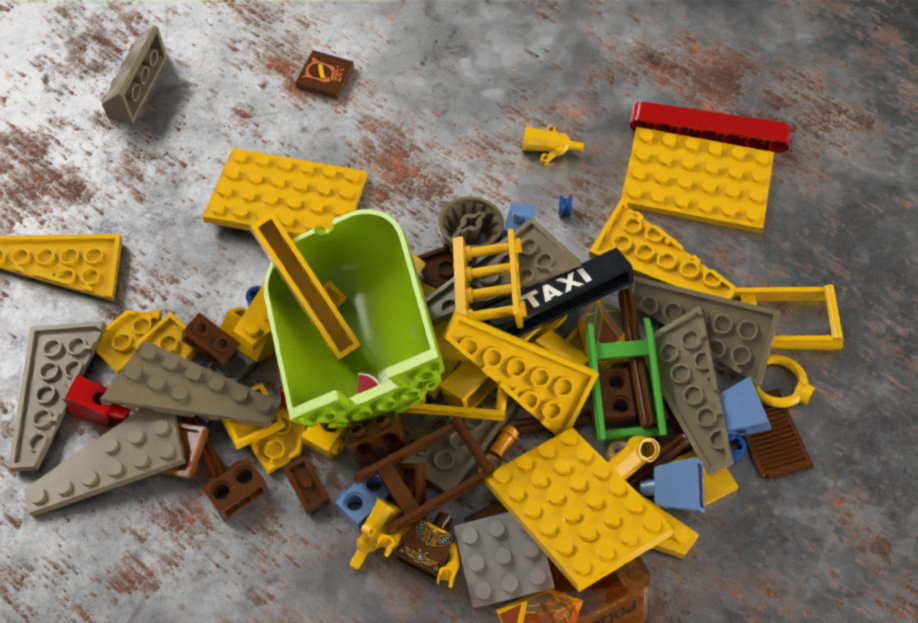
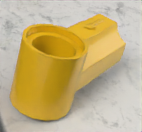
[608,435,660,480]

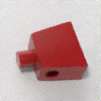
[65,375,131,427]

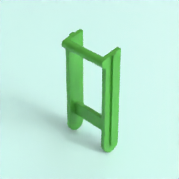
[585,318,667,441]

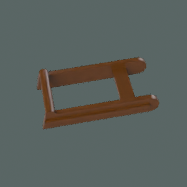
[353,417,495,535]

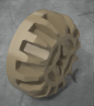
[438,196,504,258]

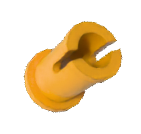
[488,425,519,459]

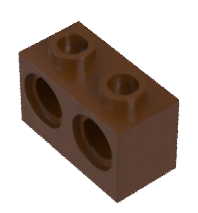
[181,312,240,372]
[598,368,639,428]
[346,410,409,468]
[202,458,269,522]

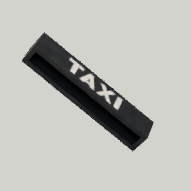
[484,247,634,338]

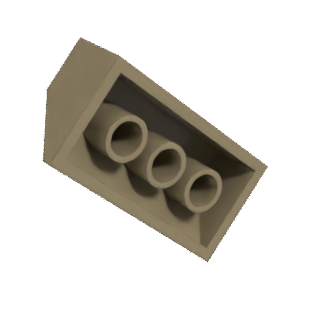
[102,26,167,124]

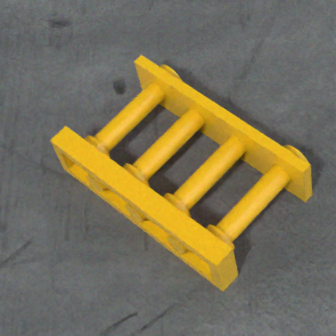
[453,228,527,328]

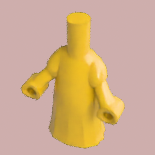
[522,125,584,166]
[349,498,402,569]

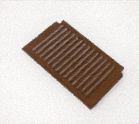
[742,388,814,480]

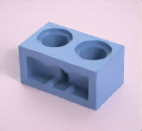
[335,475,394,532]

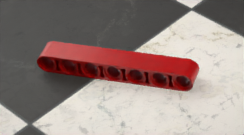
[630,102,791,153]

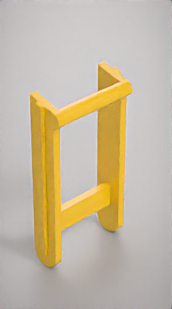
[732,284,843,350]
[400,348,508,421]

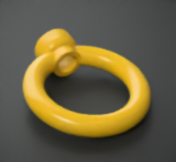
[753,354,815,408]

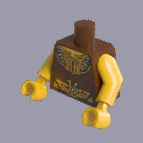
[375,512,460,588]

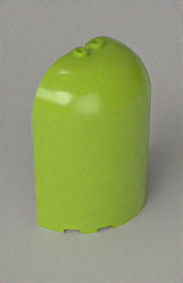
[264,209,445,428]

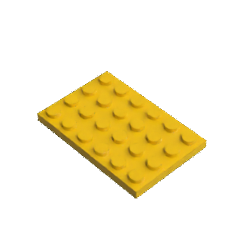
[621,126,774,234]
[202,148,368,238]
[484,427,673,592]

